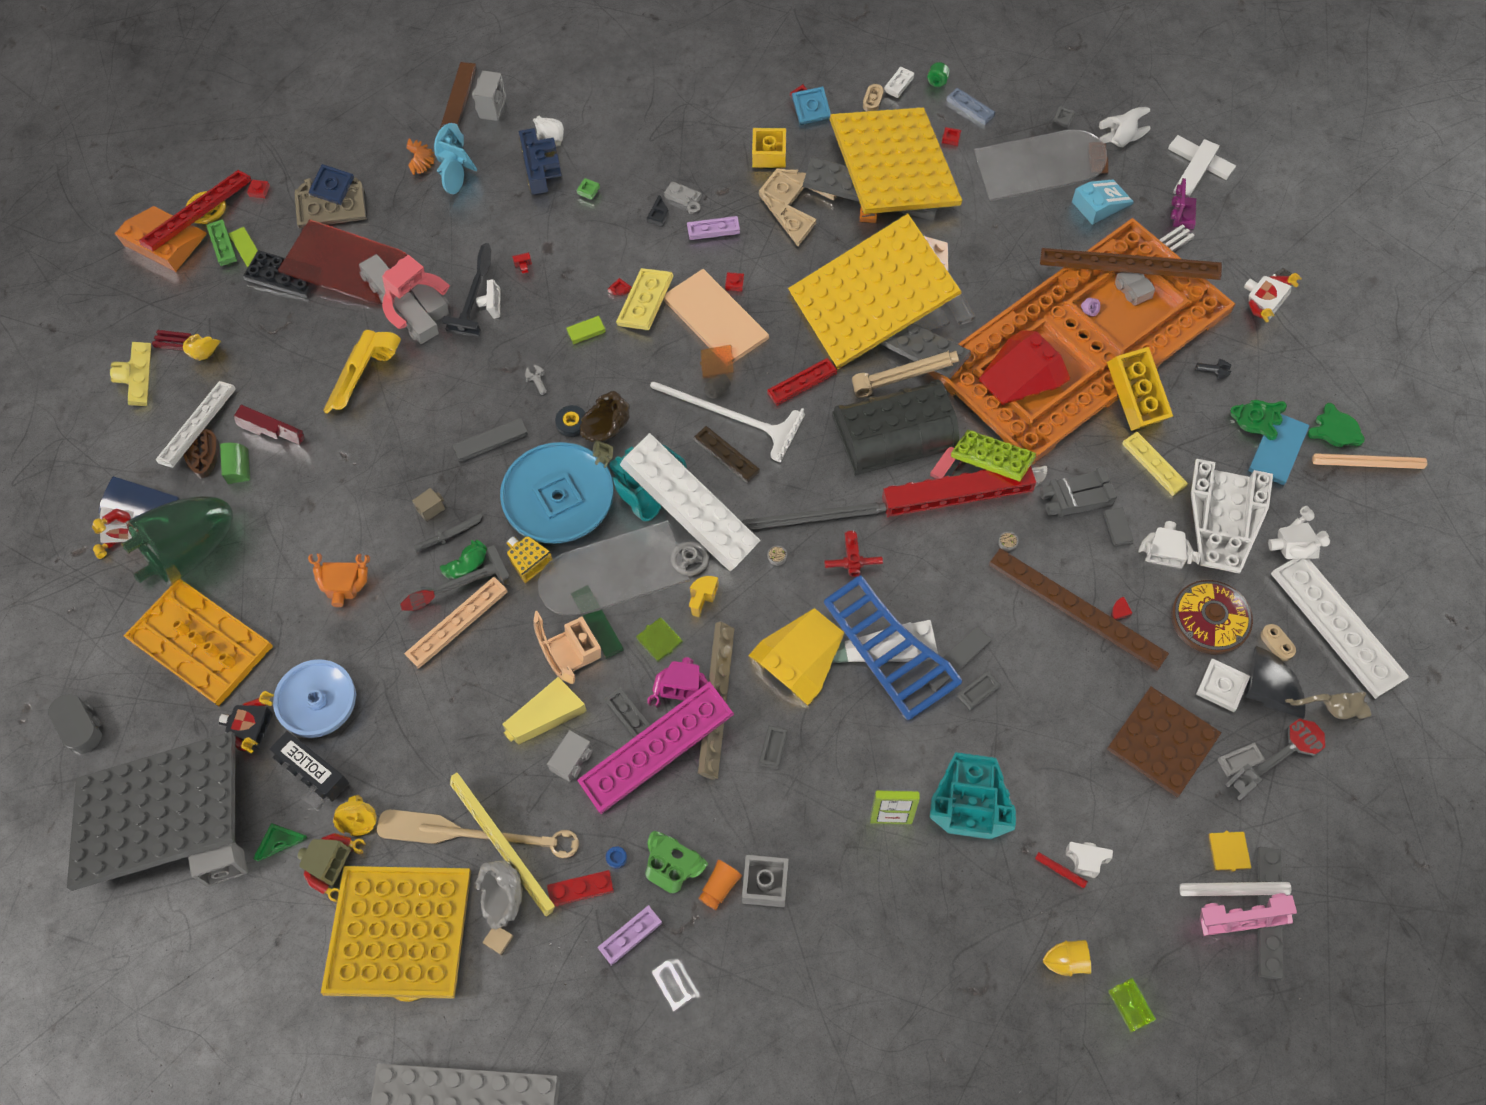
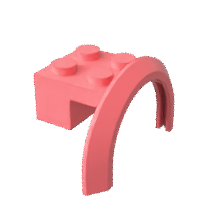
[382,255,450,329]

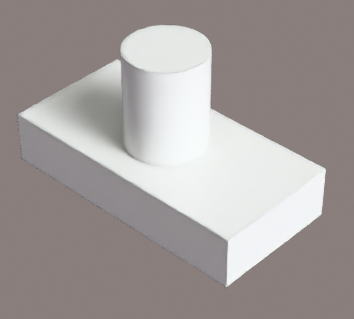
[476,279,501,319]

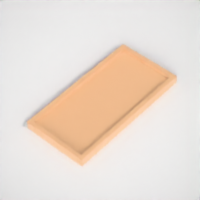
[663,269,769,367]

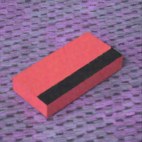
[930,447,962,479]

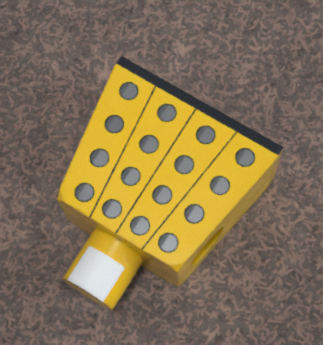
[507,536,553,583]

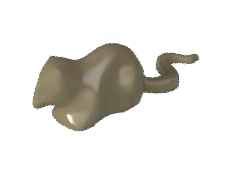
[1285,692,1371,719]

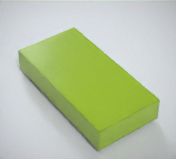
[566,316,606,344]

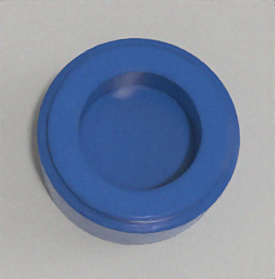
[606,846,627,869]

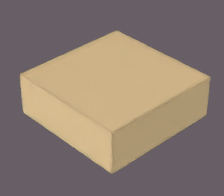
[482,928,513,955]

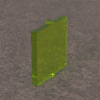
[636,617,683,662]

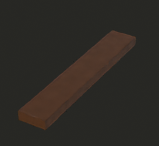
[439,62,477,130]

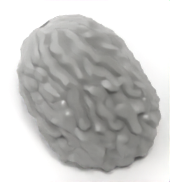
[475,861,523,930]

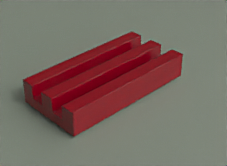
[152,330,192,351]

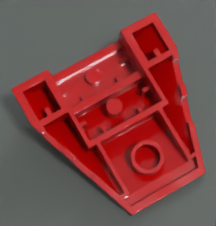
[979,330,1070,405]

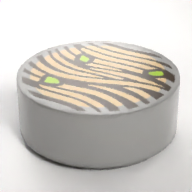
[998,532,1018,552]
[768,546,787,566]

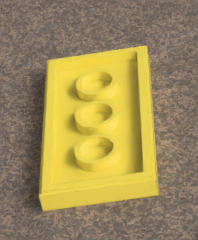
[616,268,673,330]

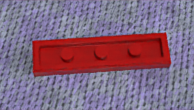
[767,358,837,406]

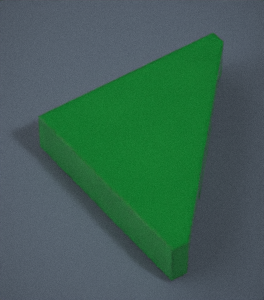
[253,823,307,861]

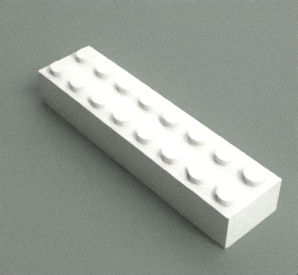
[620,433,761,571]

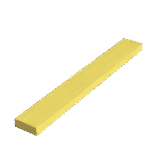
[450,773,555,917]

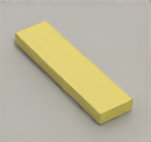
[1122,432,1188,496]

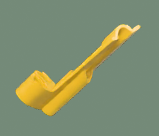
[323,330,401,414]

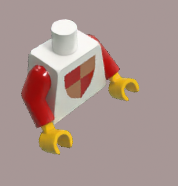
[1244,273,1302,322]
[92,507,146,559]

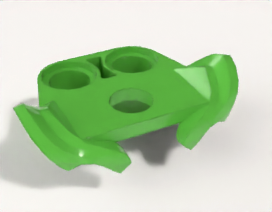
[645,831,708,893]

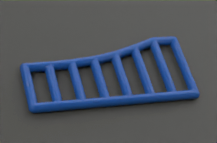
[824,576,962,720]

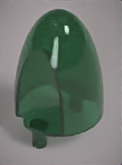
[121,496,233,586]

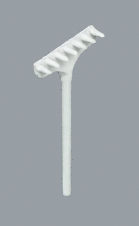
[650,382,805,463]

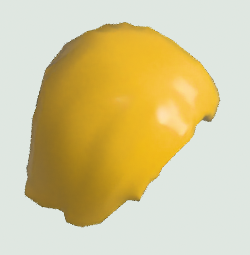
[183,334,221,361]

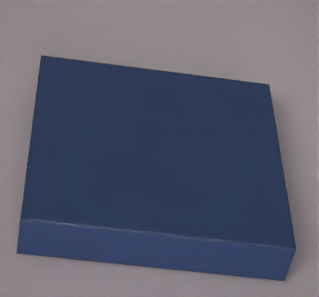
[308,164,354,205]

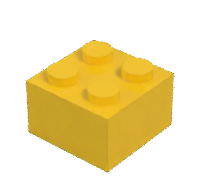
[752,128,786,168]

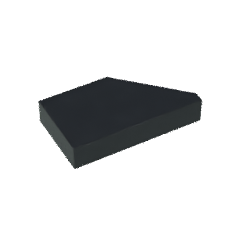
[647,195,669,227]

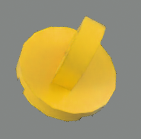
[333,795,377,836]

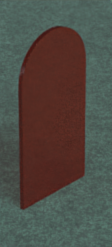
[278,219,414,304]

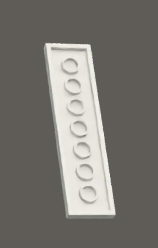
[1271,559,1409,699]

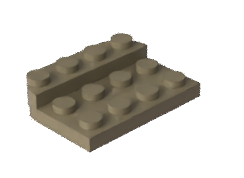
[295,177,367,229]

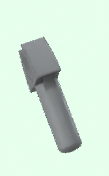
[525,364,547,395]

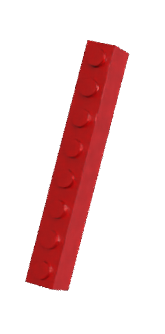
[882,466,1036,517]

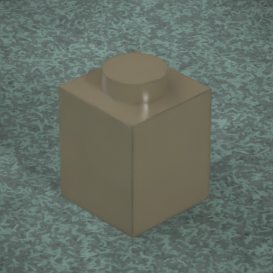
[412,488,445,522]

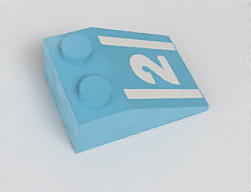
[1072,179,1134,225]

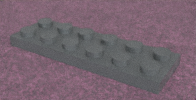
[880,323,971,379]

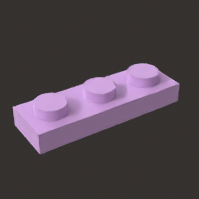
[687,216,740,240]
[597,905,662,966]

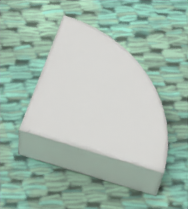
[1032,466,1047,487]

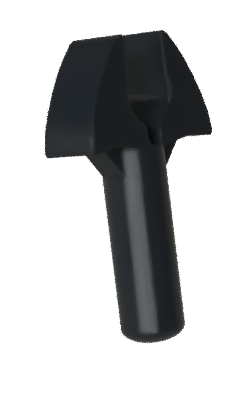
[1196,359,1232,379]

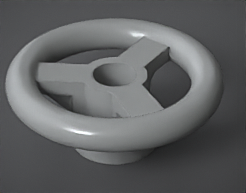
[671,541,709,576]

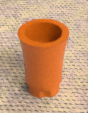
[698,860,743,910]

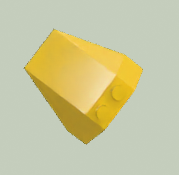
[748,608,845,706]

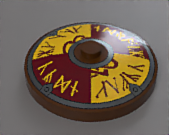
[1171,580,1253,655]

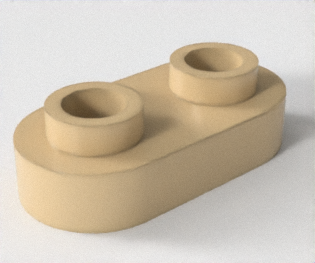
[863,84,884,112]
[1261,624,1296,661]

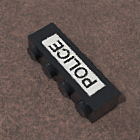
[270,731,349,802]

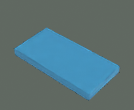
[1248,414,1310,486]

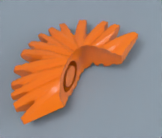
[406,138,435,175]

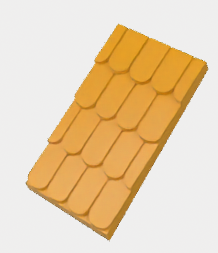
[124,578,273,707]

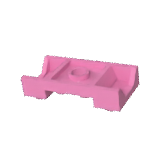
[1199,893,1297,936]

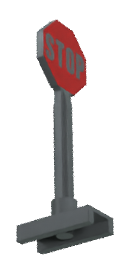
[399,545,511,611]
[1225,719,1325,801]

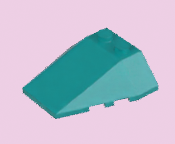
[930,752,1016,839]

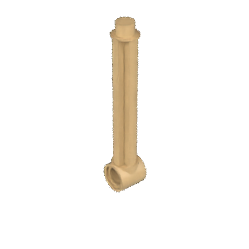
[852,350,959,398]

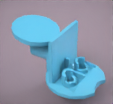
[434,123,478,194]

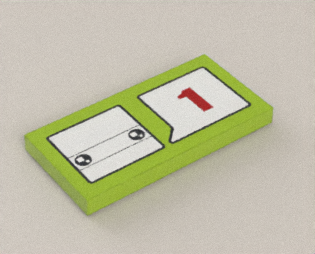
[870,790,920,824]

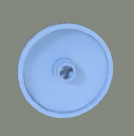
[273,659,356,738]

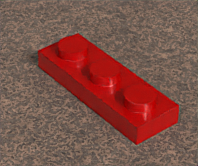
[547,870,614,907]

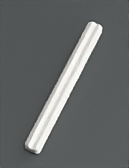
[1179,882,1291,896]

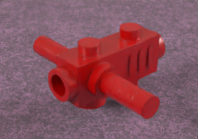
[824,531,883,577]

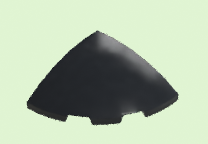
[1245,646,1306,719]

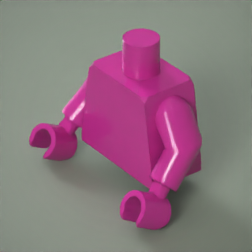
[647,657,708,708]

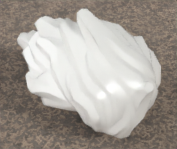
[533,115,564,147]

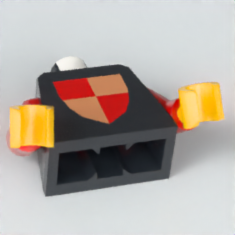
[219,691,274,753]

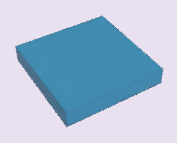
[792,87,831,125]

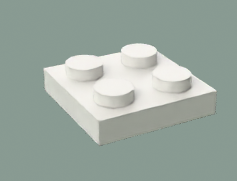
[1196,659,1250,712]

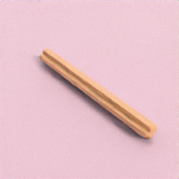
[1312,453,1427,469]

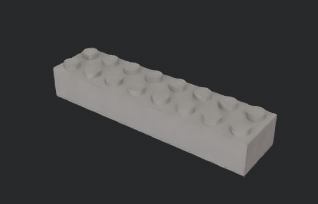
[370,1063,560,1105]

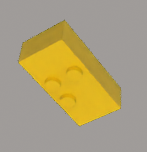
[1107,347,1173,431]

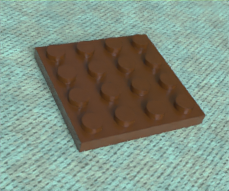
[1107,686,1222,798]

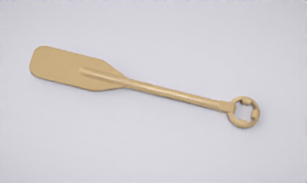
[377,809,579,858]

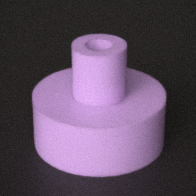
[1081,298,1100,316]

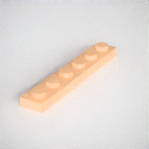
[404,577,508,669]

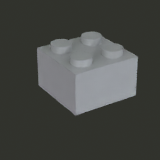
[472,71,506,121]
[188,843,248,887]
[742,855,789,907]

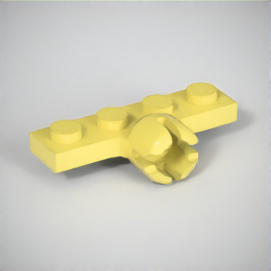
[110,342,151,406]

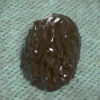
[580,391,630,442]

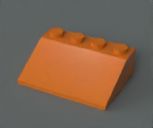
[115,206,207,272]

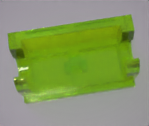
[1108,978,1156,1033]

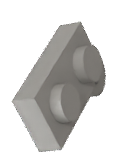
[664,181,702,214]

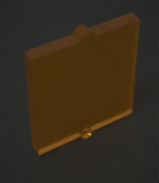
[700,345,735,378]

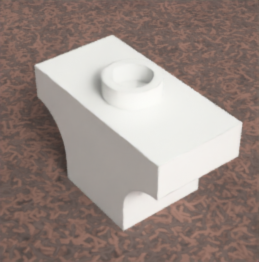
[1065,842,1113,878]

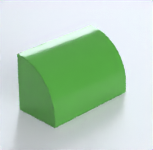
[220,443,250,484]

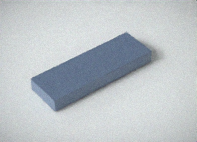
[947,88,995,125]

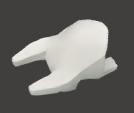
[1099,107,1150,147]

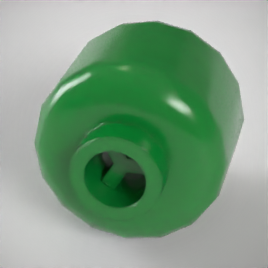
[927,62,950,87]

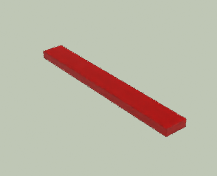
[139,170,252,252]

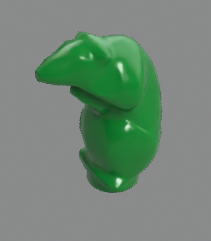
[440,540,487,580]

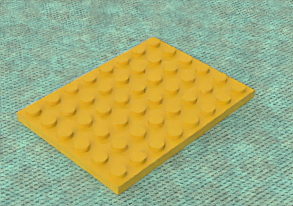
[830,107,963,214]
[788,214,962,369]

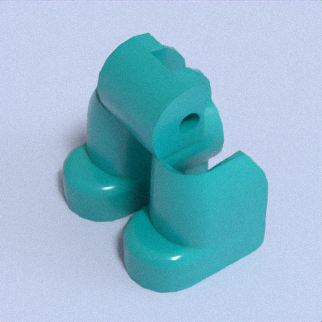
[609,445,687,521]

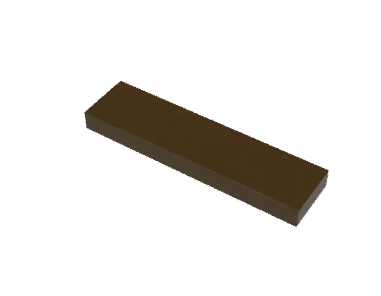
[693,426,760,483]

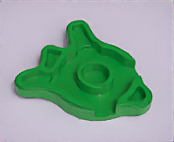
[1230,400,1287,440]
[1308,403,1365,447]

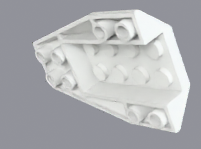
[1191,459,1273,574]

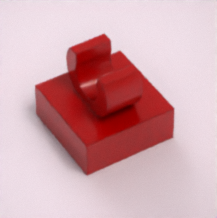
[512,252,532,274]

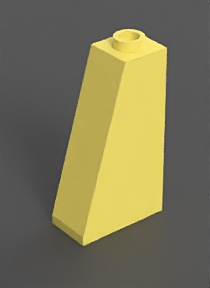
[502,677,587,745]

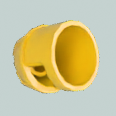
[1043,940,1091,977]

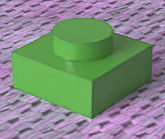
[577,178,600,200]

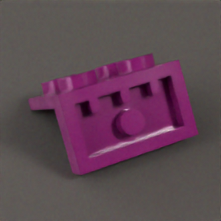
[1171,178,1197,229]

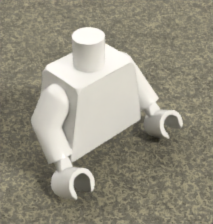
[1268,506,1330,559]
[1138,521,1201,569]

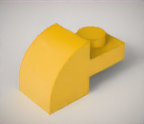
[689,576,719,617]

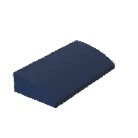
[98,476,184,535]

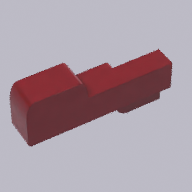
[234,404,304,445]

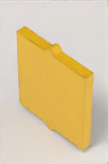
[1208,830,1251,872]

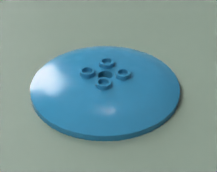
[500,442,614,543]

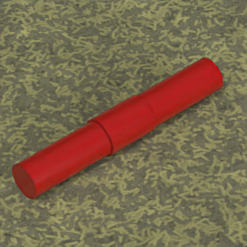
[1035,852,1088,888]

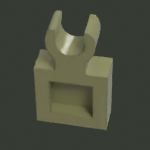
[593,440,613,468]

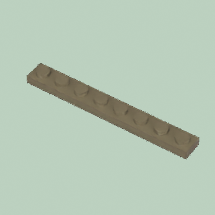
[698,621,735,780]

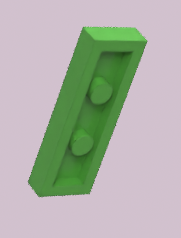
[206,219,237,266]

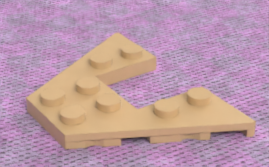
[759,168,837,247]

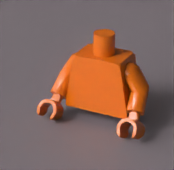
[308,553,370,607]

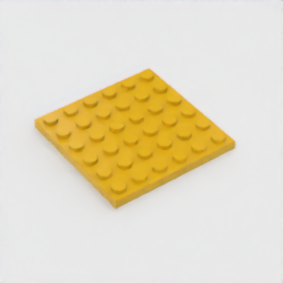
[321,866,471,998]

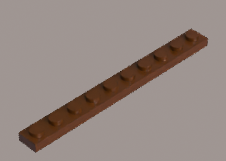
[1040,248,1222,280]
[989,548,1169,671]

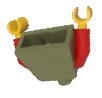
[298,833,366,902]

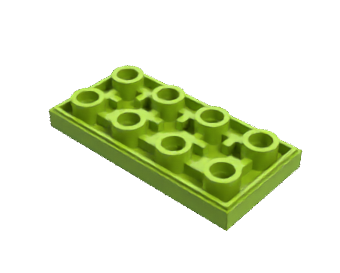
[951,429,1036,481]

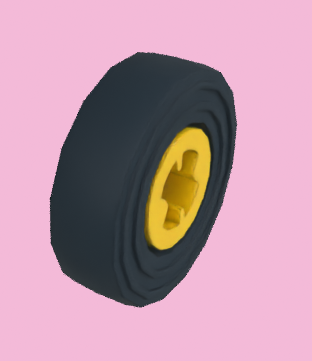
[555,405,586,437]

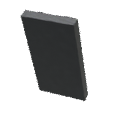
[243,250,322,298]

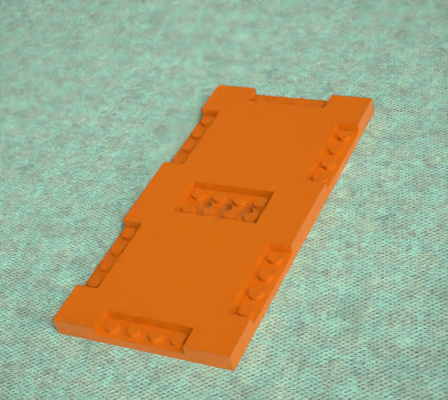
[929,218,1235,466]

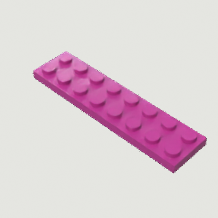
[577,682,734,814]

